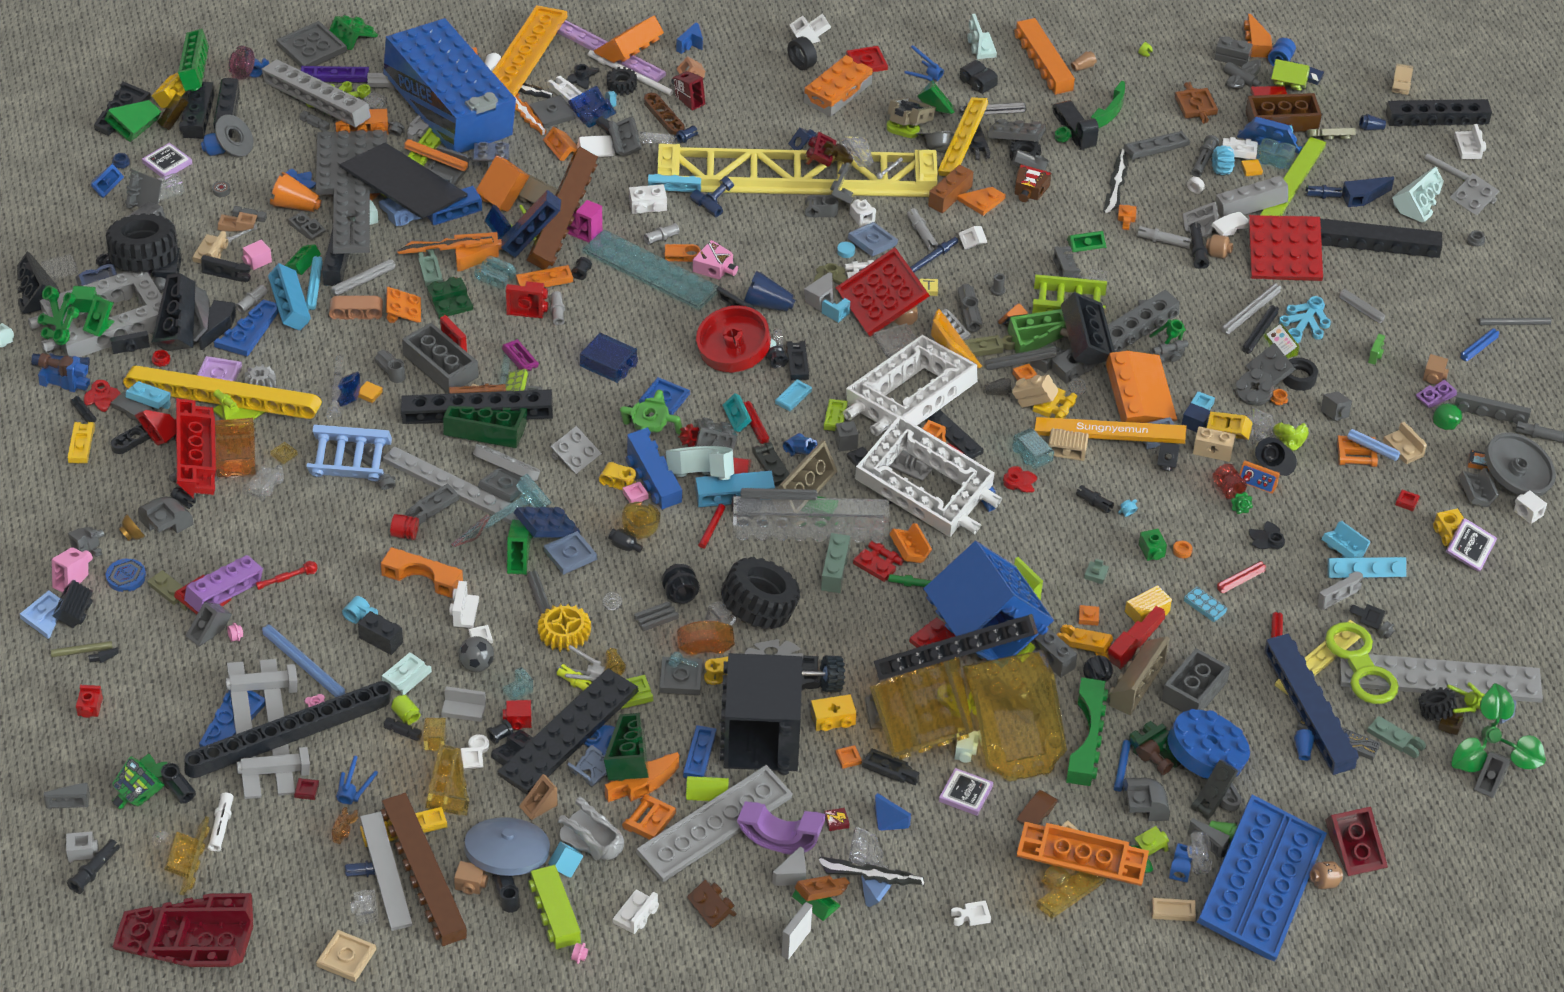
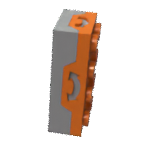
[804,55,873,117]

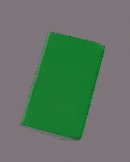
[1067,231,1107,252]
[284,244,321,275]
[792,889,840,921]

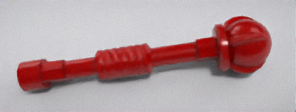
[255,561,318,590]

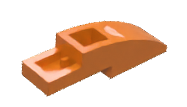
[605,752,679,802]

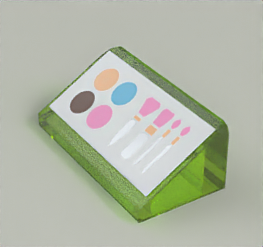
[1264,323,1299,359]

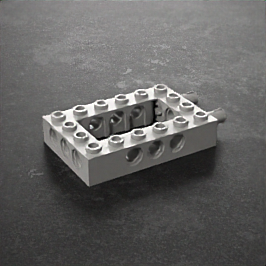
[28,271,162,357]

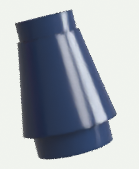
[1359,114,1386,131]

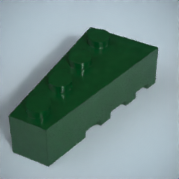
[443,406,527,448]
[604,713,649,781]

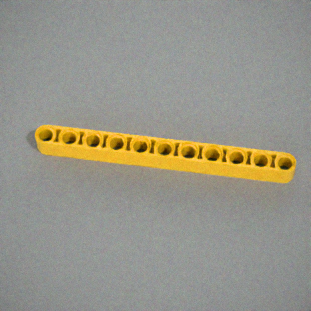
[123,366,322,419]

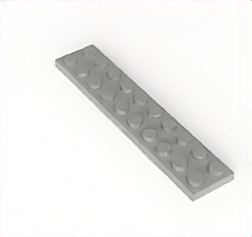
[1339,654,1543,703]

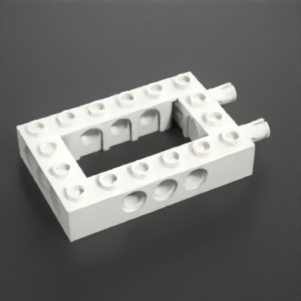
[843,335,978,436]
[855,415,1002,537]

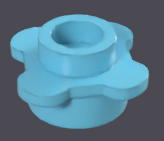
[1118,499,1138,517]

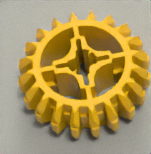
[537,603,591,652]

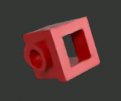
[76,685,103,718]

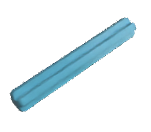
[306,256,323,310]

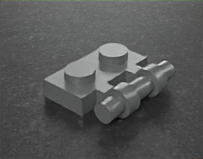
[1148,340,1189,364]

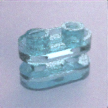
[474,256,517,290]

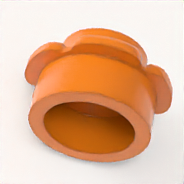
[1270,389,1288,405]

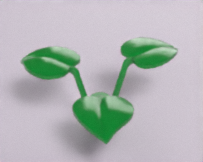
[1451,683,1546,772]

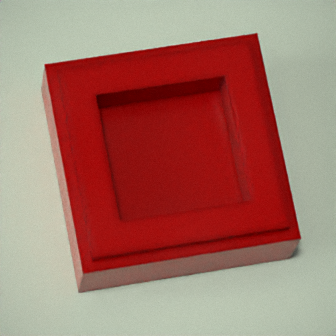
[1395,489,1420,511]

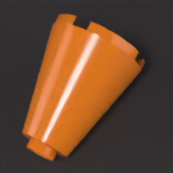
[270,172,322,212]

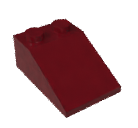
[1325,806,1388,876]

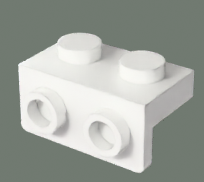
[1454,124,1486,159]
[450,581,479,628]

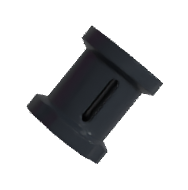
[571,257,592,280]
[486,719,514,745]

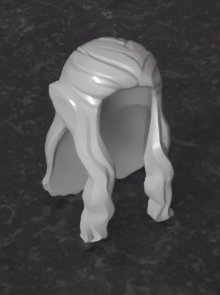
[558,796,624,860]

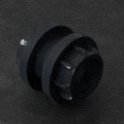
[661,564,700,604]

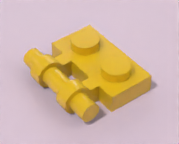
[1033,388,1077,418]

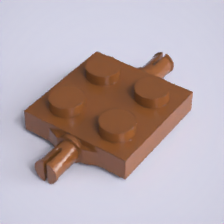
[1175,82,1218,124]

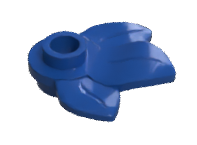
[286,169,316,189]
[584,725,615,755]

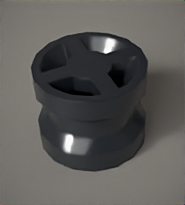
[766,345,788,369]

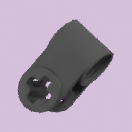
[805,195,838,218]

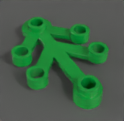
[38,286,79,346]

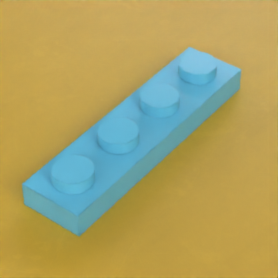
[1328,557,1406,578]

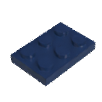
[514,506,580,537]

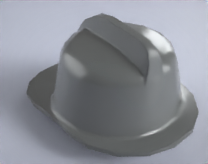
[915,131,954,152]

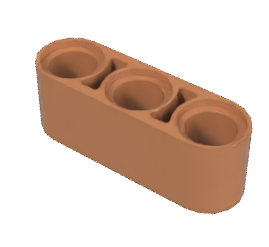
[329,296,383,319]

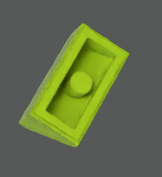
[686,776,729,801]

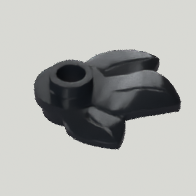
[1249,521,1285,549]

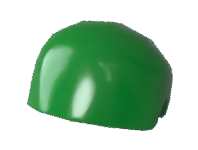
[1432,403,1462,430]

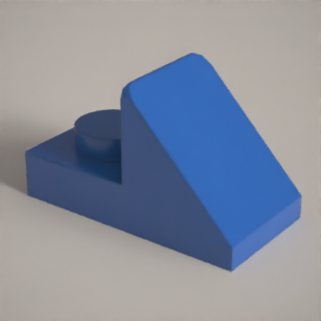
[676,23,703,54]

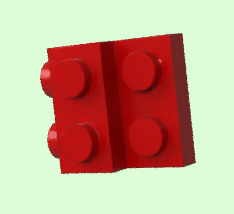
[506,281,549,319]
[909,617,955,664]

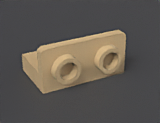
[192,231,228,263]
[1383,422,1427,464]

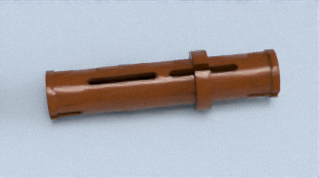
[449,383,506,394]

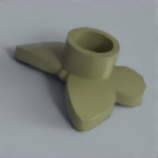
[814,263,847,284]

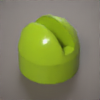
[1138,42,1153,57]

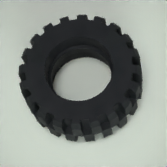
[105,213,178,272]
[721,557,800,629]

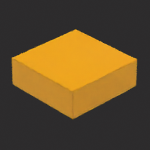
[1241,159,1263,176]
[356,381,383,403]

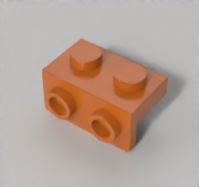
[889,523,932,563]

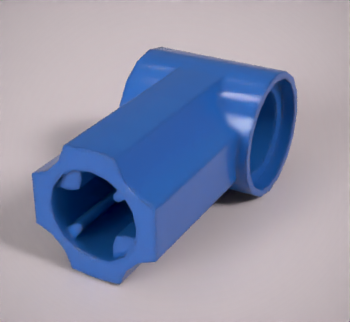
[783,433,818,457]

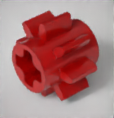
[678,424,699,447]

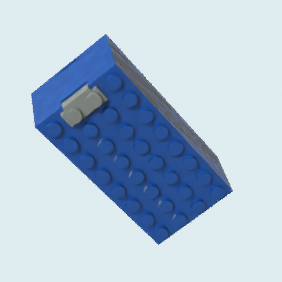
[383,18,516,153]

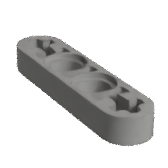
[473,444,540,481]

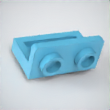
[126,381,171,409]
[1321,521,1370,558]

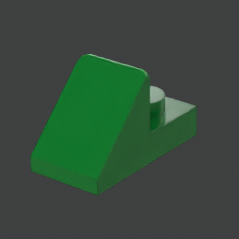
[83,295,114,337]

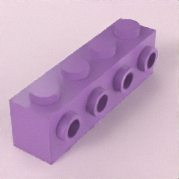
[184,555,263,612]

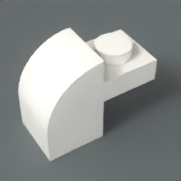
[790,14,831,43]

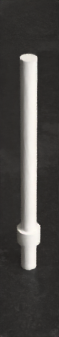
[588,50,674,96]

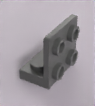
[830,163,855,204]
[695,417,737,451]

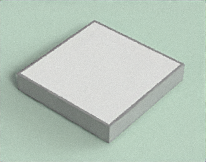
[782,902,813,960]

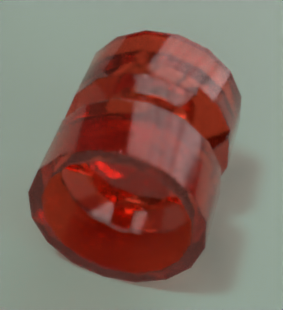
[1212,464,1247,499]

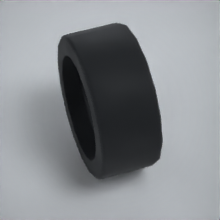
[787,36,817,70]
[1282,357,1318,391]

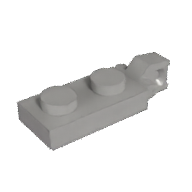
[407,115,429,141]

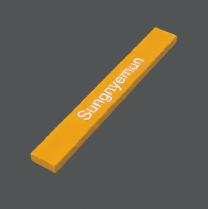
[1035,417,1187,444]

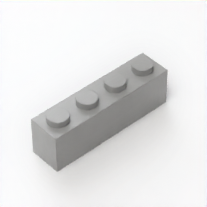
[1216,176,1288,218]

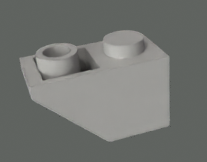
[804,272,834,311]

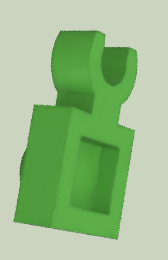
[1368,334,1386,365]

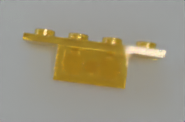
[164,816,210,895]

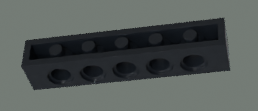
[1385,99,1492,126]

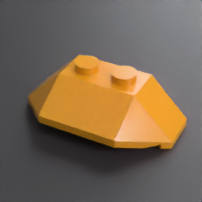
[931,309,982,368]

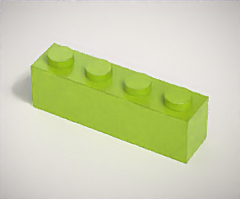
[528,865,581,949]

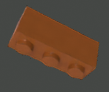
[928,164,974,214]

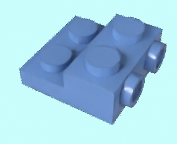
[379,198,421,226]

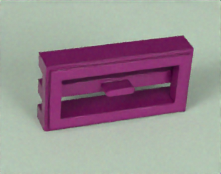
[502,339,539,371]

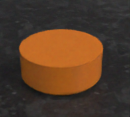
[1173,541,1192,559]

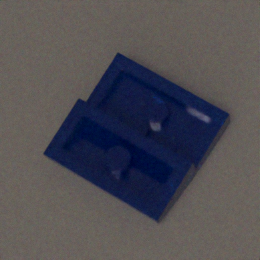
[568,85,616,128]

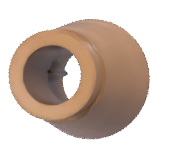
[1071,51,1097,72]

